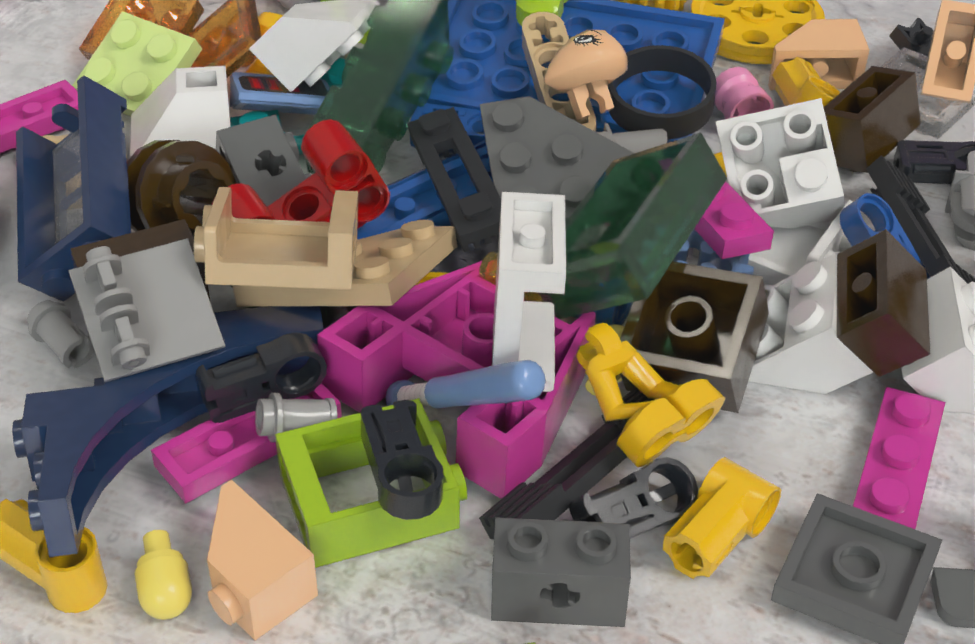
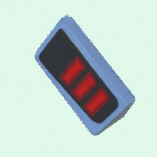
[230,72,336,115]

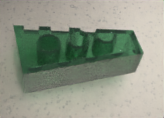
[305,0,454,174]

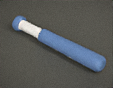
[385,360,546,409]

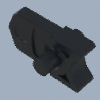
[889,18,933,75]

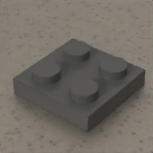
[771,493,942,644]

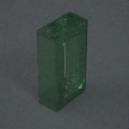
[539,132,727,319]

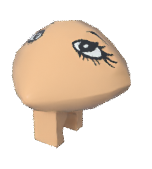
[544,30,628,121]

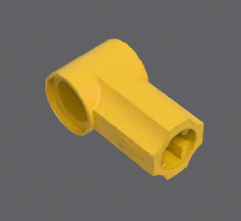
[772,57,841,107]
[662,457,782,579]
[0,499,108,613]

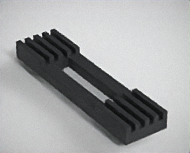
[407,107,501,253]
[866,155,975,284]
[479,383,680,539]

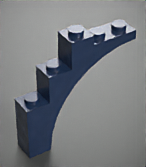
[12,306,324,557]

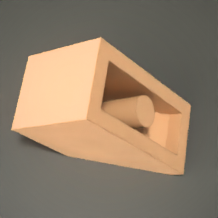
[921,0,975,103]
[768,19,870,90]
[207,479,318,641]

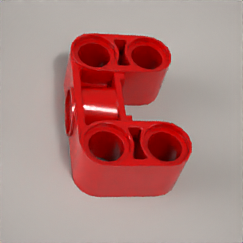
[212,119,390,229]

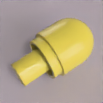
[134,530,192,620]

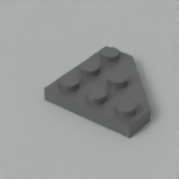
[480,96,660,229]

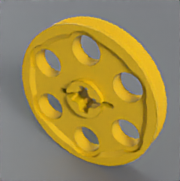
[691,0,825,64]

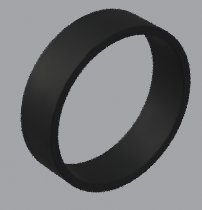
[607,45,717,140]

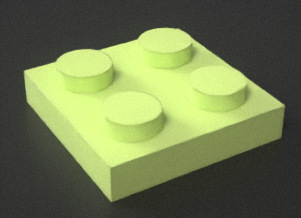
[72,11,202,117]

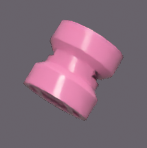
[714,67,774,119]

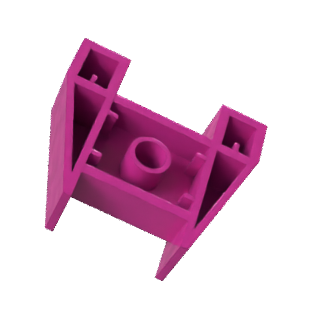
[317,258,596,499]

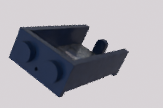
[16,75,131,302]

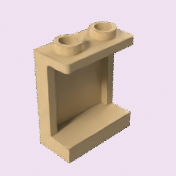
[194,187,358,290]

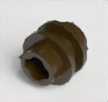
[127,140,236,238]

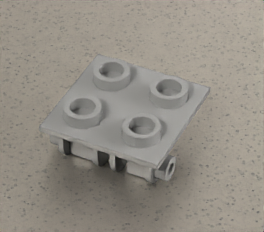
[69,238,225,383]

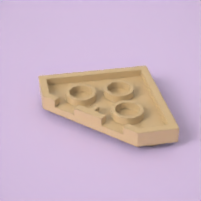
[232,220,458,307]

